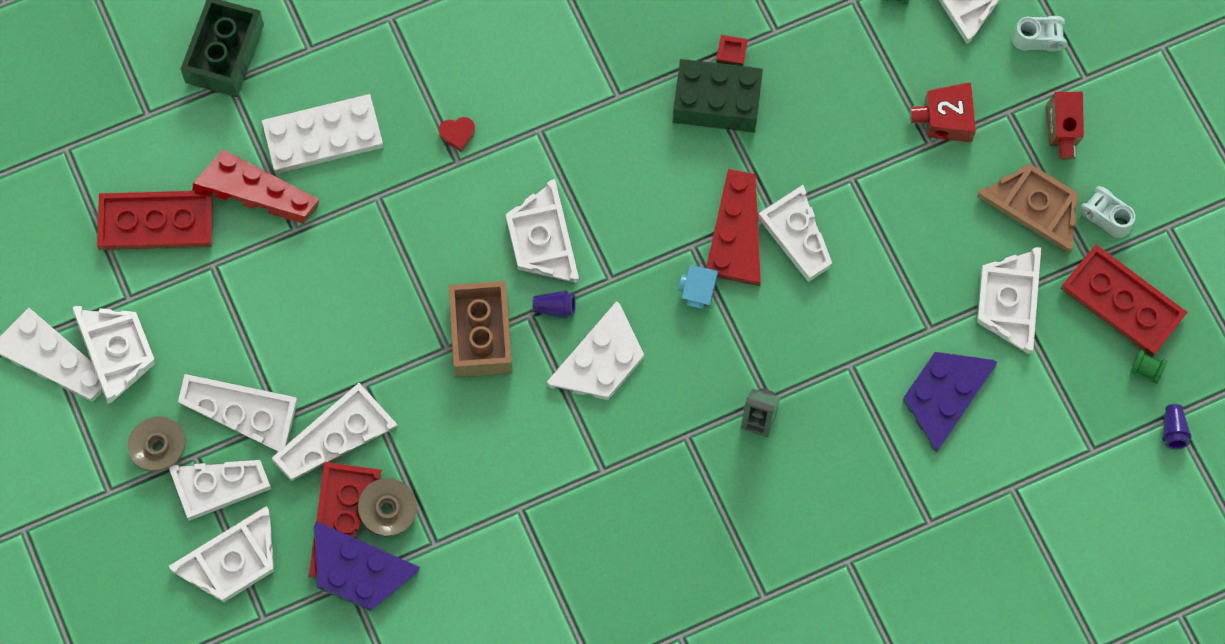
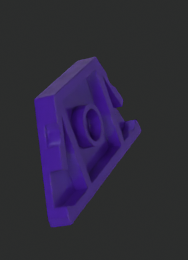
[903,352,997,452]
[313,521,420,611]

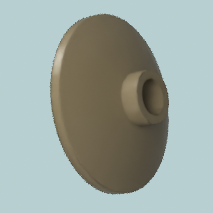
[128,417,186,471]
[358,478,417,536]

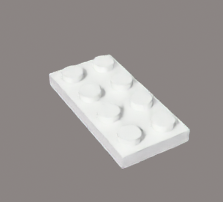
[262,94,384,174]

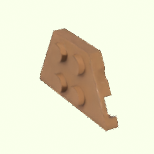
[977,163,1078,253]

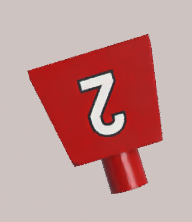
[910,82,976,142]
[1046,91,1084,160]

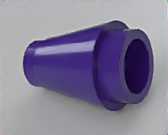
[533,290,576,319]
[1162,404,1192,449]

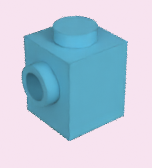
[678,264,719,309]

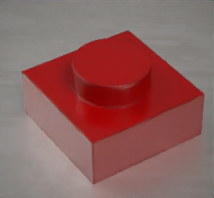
[716,35,748,66]

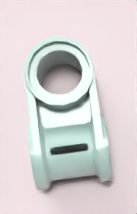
[1011,16,1067,51]
[1079,186,1135,238]

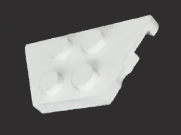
[939,0,1000,44]
[506,179,579,283]
[977,247,1041,354]
[547,301,644,400]
[73,306,155,404]
[169,506,274,603]

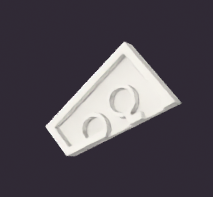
[758,185,832,282]
[169,460,271,521]

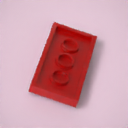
[97,190,213,250]
[1061,244,1188,357]

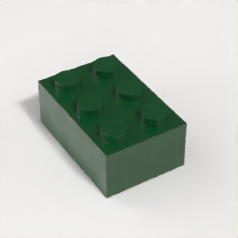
[180,0,264,97]
[673,59,763,133]

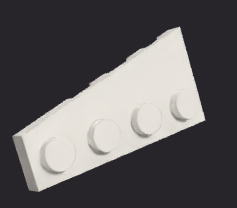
[0,308,103,402]
[178,374,298,452]
[272,383,398,481]

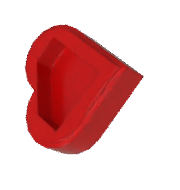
[439,117,475,152]

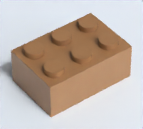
[448,281,513,377]

